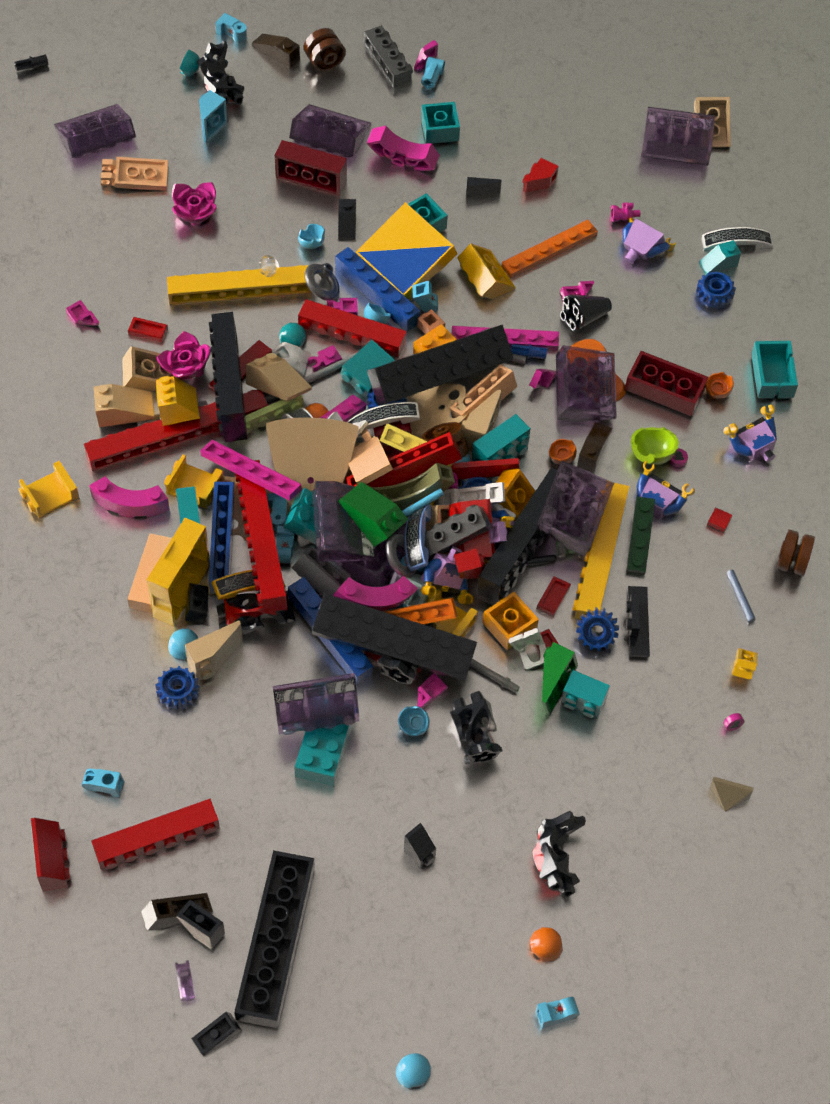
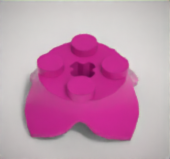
[172,182,217,226]
[156,331,211,380]

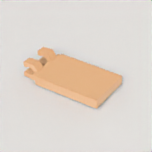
[101,157,168,191]
[348,429,393,485]

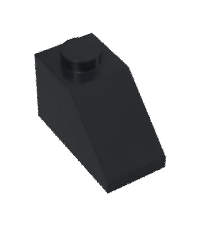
[338,199,356,240]
[404,823,436,869]
[176,900,225,949]

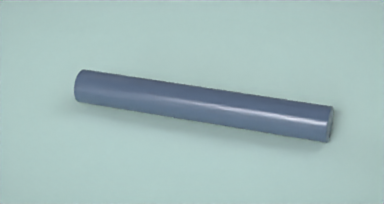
[727,570,756,622]

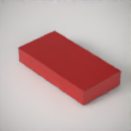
[128,317,168,342]
[536,576,571,617]

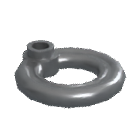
[305,263,340,301]
[386,534,418,578]

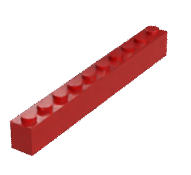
[84,389,268,471]
[235,460,287,613]

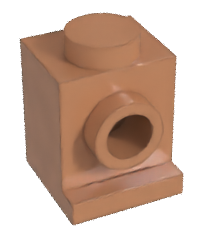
[417,309,445,334]

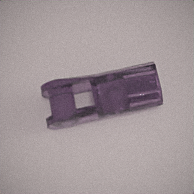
[175,960,195,1002]

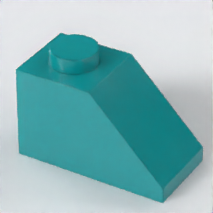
[699,240,741,275]

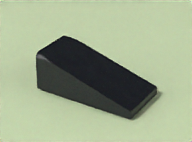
[466,177,502,197]
[185,583,208,624]
[191,1011,242,1056]

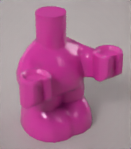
[611,202,641,222]

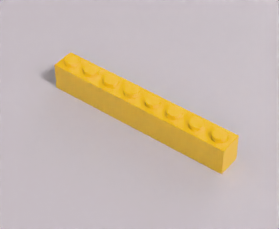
[167,265,311,305]
[572,481,629,620]

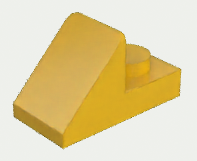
[733,648,758,680]

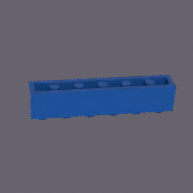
[335,247,421,333]
[209,482,235,593]
[287,577,373,685]

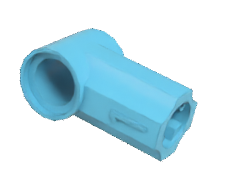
[421,57,445,89]

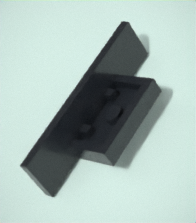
[626,586,650,657]

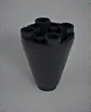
[560,295,612,331]

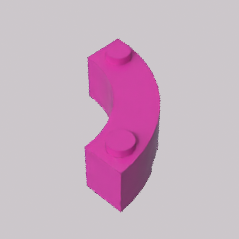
[367,126,440,171]
[89,476,170,518]
[333,576,418,611]

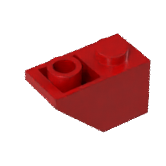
[522,158,559,192]
[454,548,485,579]

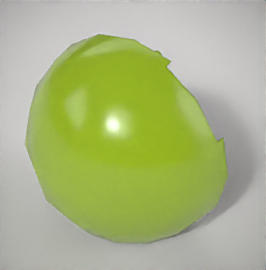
[631,427,679,465]

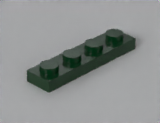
[626,496,655,574]

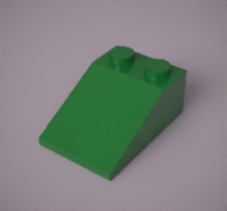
[338,482,408,547]
[542,642,578,716]

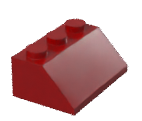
[449,499,495,559]
[31,818,71,892]

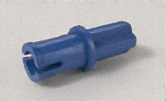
[511,344,547,360]

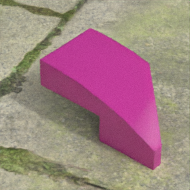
[414,40,438,72]
[560,281,594,298]
[66,300,99,326]
[529,369,559,389]
[417,673,448,709]

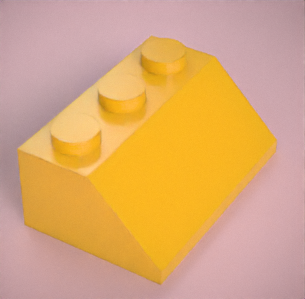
[457,243,516,299]
[156,376,200,426]

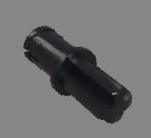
[14,54,48,71]

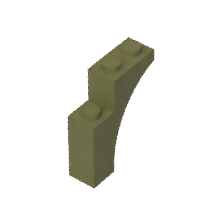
[371,463,455,511]

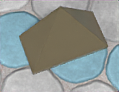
[710,777,754,812]

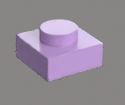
[489,522,507,543]

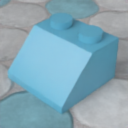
[199,90,227,142]

